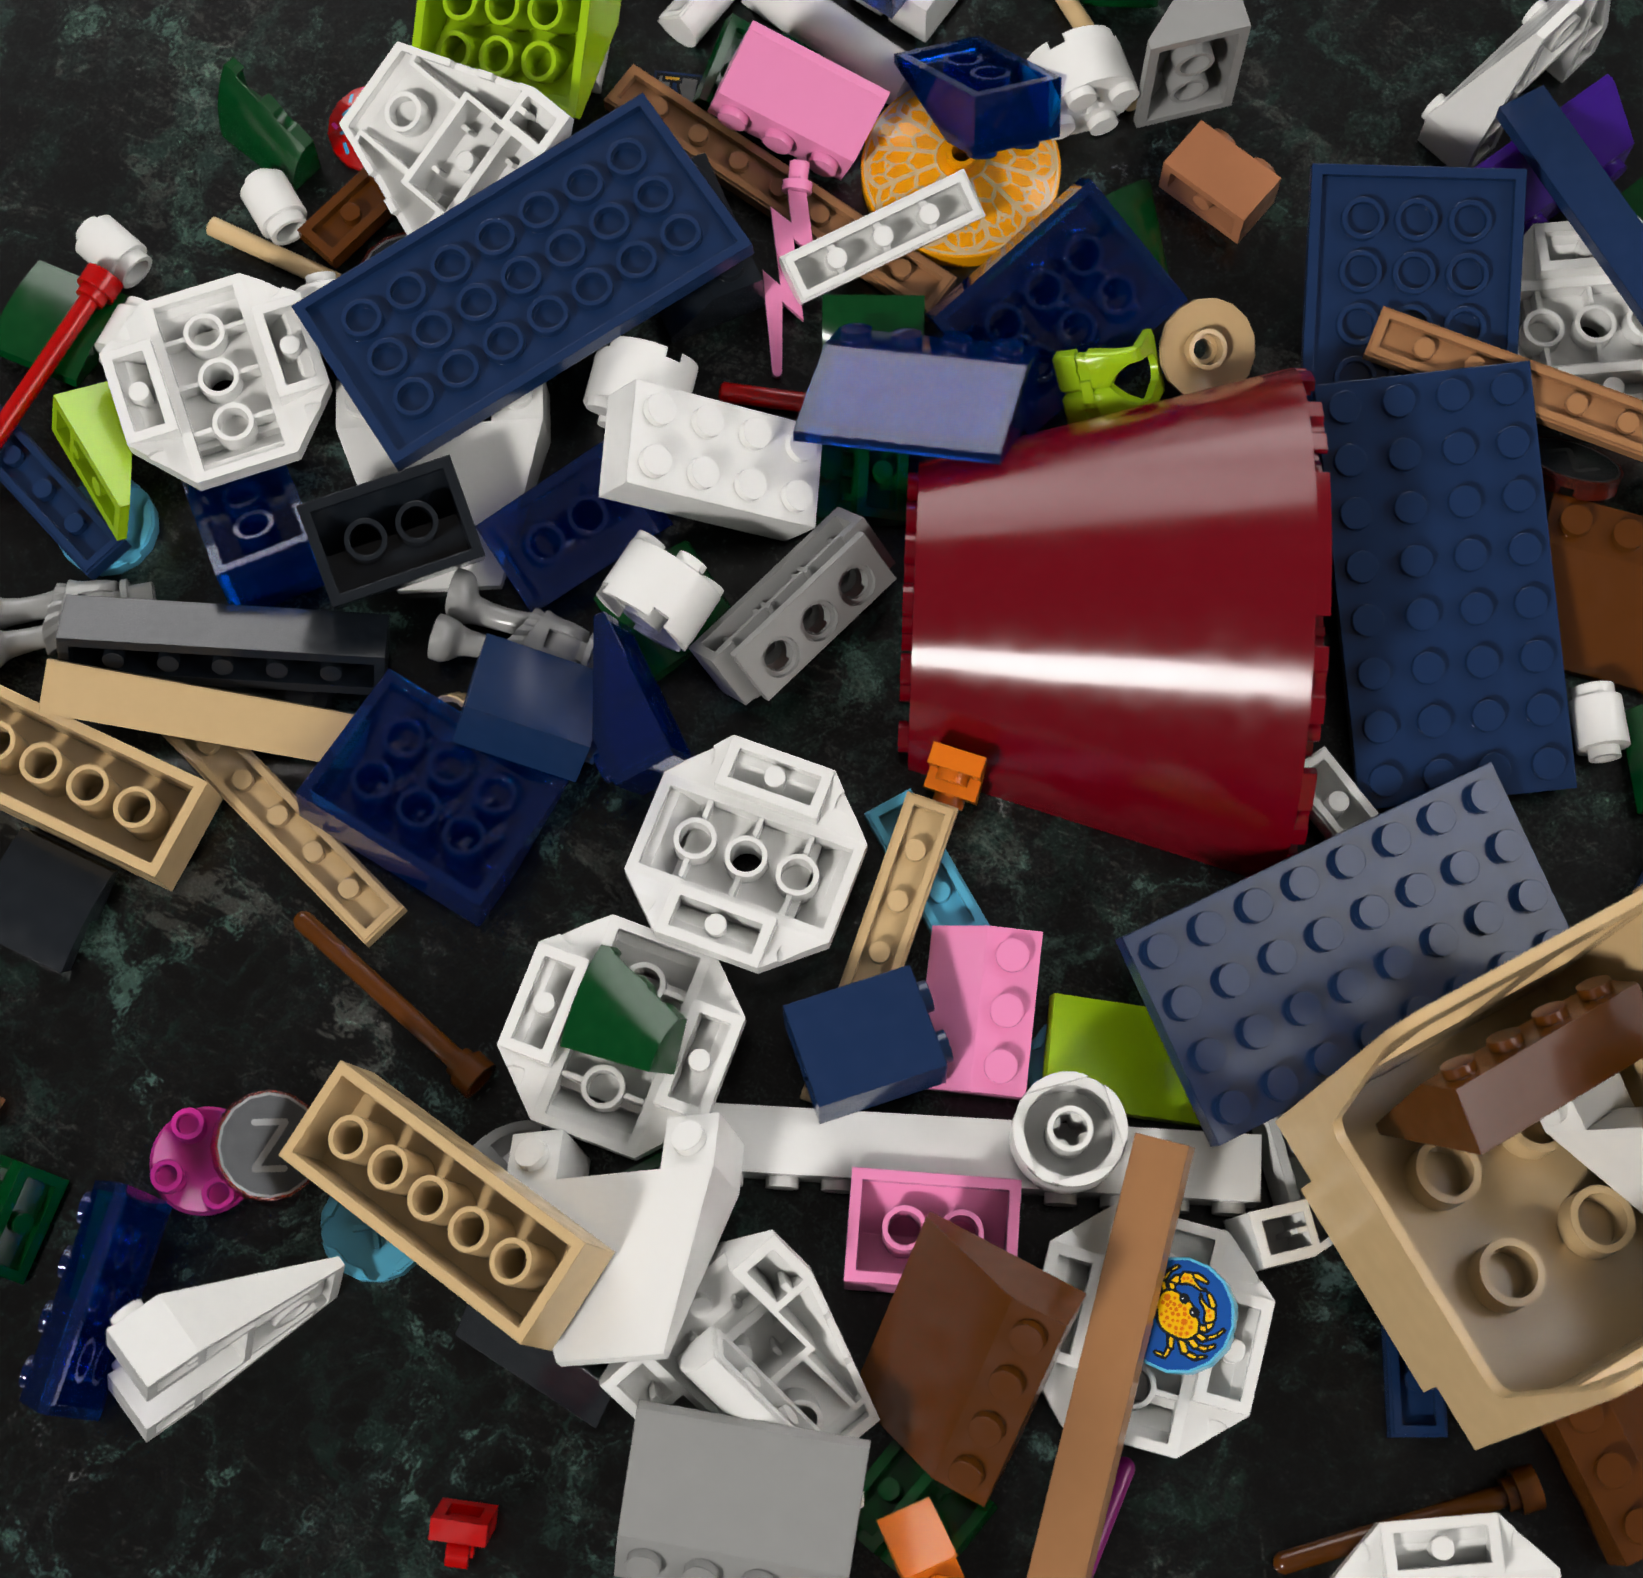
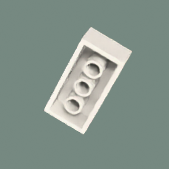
[598,379,823,541]

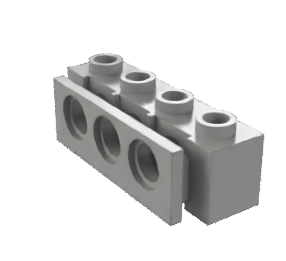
[689,507,896,705]

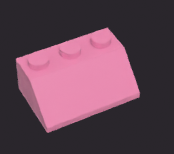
[707,20,890,181]
[925,925,1043,1101]
[844,1167,1022,1293]

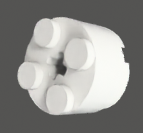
[1022,25,1140,140]
[583,336,699,429]
[596,530,724,652]
[1009,1071,1128,1194]

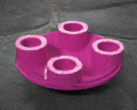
[149,1106,248,1216]

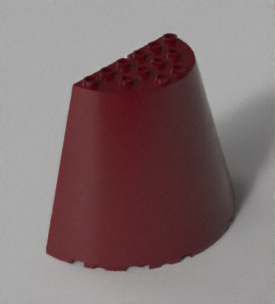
[898,368,1332,877]

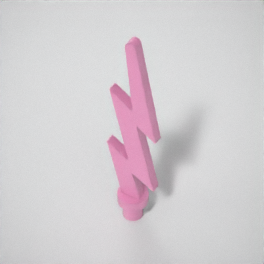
[762,159,813,379]

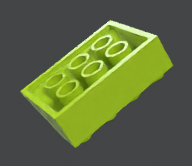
[412,0,621,119]

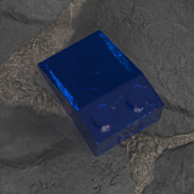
[894,36,1062,160]
[475,441,673,612]
[181,465,324,607]
[592,611,693,796]

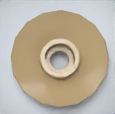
[1159,298,1255,395]

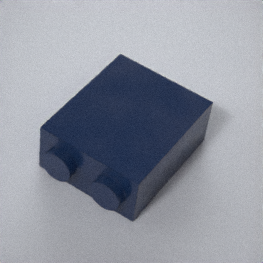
[452,633,612,782]
[783,965,954,1124]

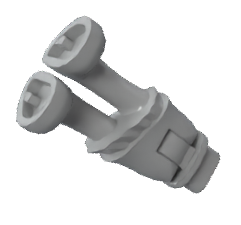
[427,568,621,686]
[0,578,156,668]

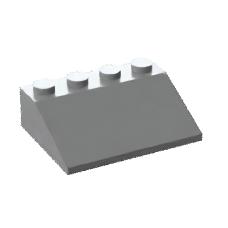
[614,1400,871,1578]

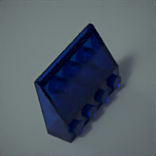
[925,178,1188,434]
[793,323,1040,465]
[296,668,569,927]
[19,1180,172,1421]

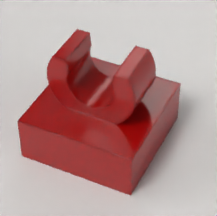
[428,1497,499,1569]

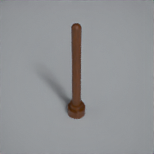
[293,911,496,1098]
[1273,1463,1546,1574]

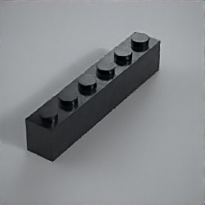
[56,594,390,696]

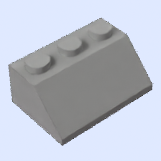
[1133,0,1251,128]

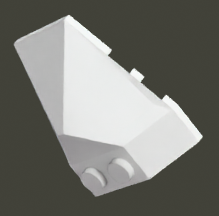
[339,41,574,235]
[599,1230,880,1438]

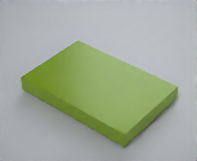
[1042,993,1201,1127]

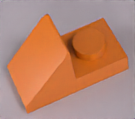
[876,1496,965,1578]

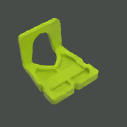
[1052,329,1165,424]

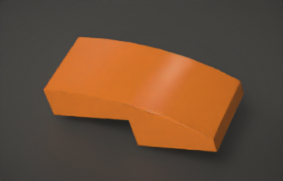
[924,741,987,811]

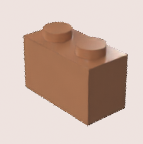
[1159,120,1281,244]

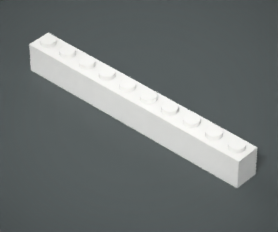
[712,1103,1262,1217]

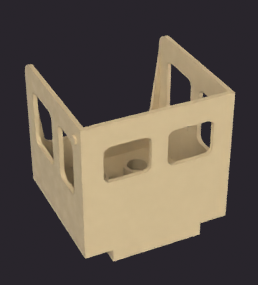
[1275,884,1643,1450]

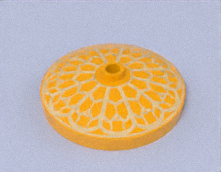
[861,78,1061,267]

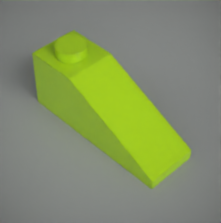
[52,381,132,541]

